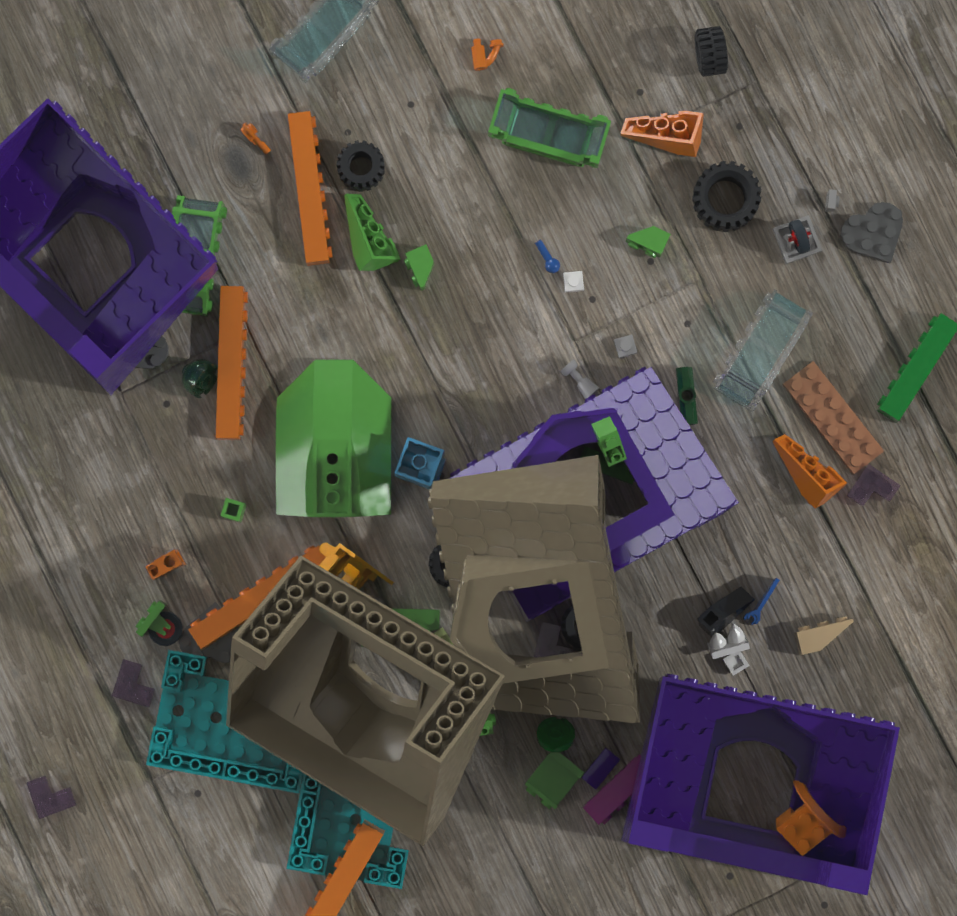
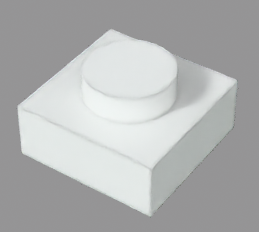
[563,271,584,293]
[722,652,750,676]

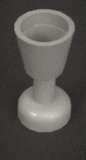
[560,360,599,399]

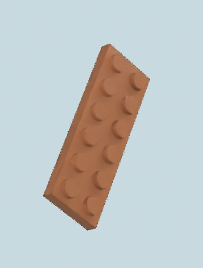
[782,361,884,475]

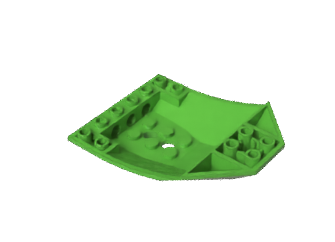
[276,360,392,517]

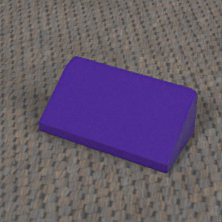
[581,747,620,789]

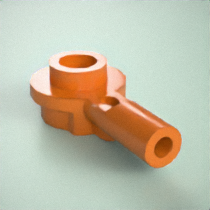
[240,123,271,155]

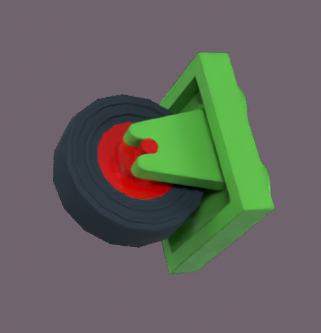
[135,600,183,646]

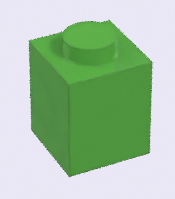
[221,498,246,523]

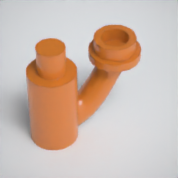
[471,38,504,71]

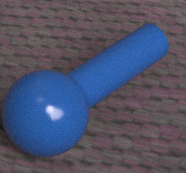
[535,239,560,273]

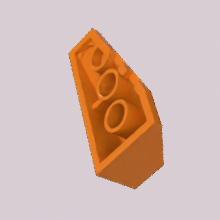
[620,111,704,157]
[773,434,847,509]

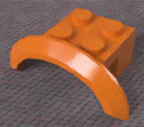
[776,780,847,856]

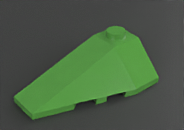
[344,194,401,271]

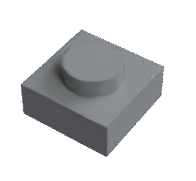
[825,189,839,212]
[613,334,638,358]

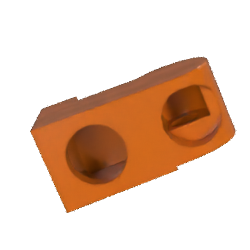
[146,549,186,580]

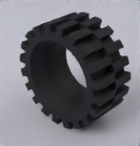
[692,161,761,232]

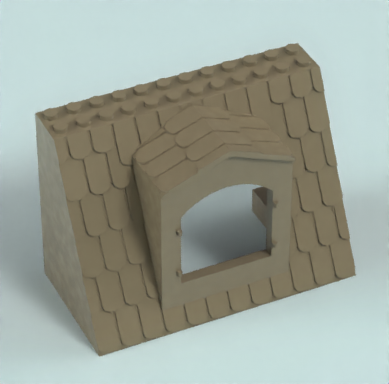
[428,455,640,723]
[226,556,505,846]

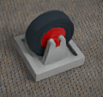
[772,215,822,264]

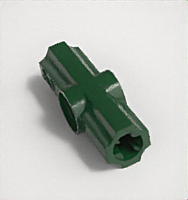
[676,367,698,425]

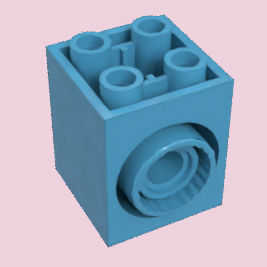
[394,437,446,489]

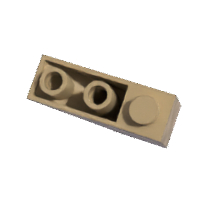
[794,616,854,655]

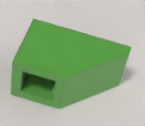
[625,226,671,258]
[404,244,434,291]
[591,416,627,466]

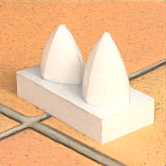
[707,624,750,659]

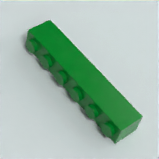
[877,313,957,423]

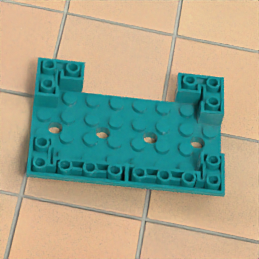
[146,650,303,794]
[286,773,409,889]

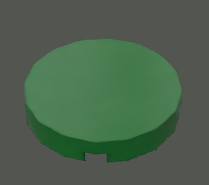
[537,717,575,752]

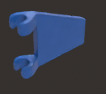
[743,578,780,625]

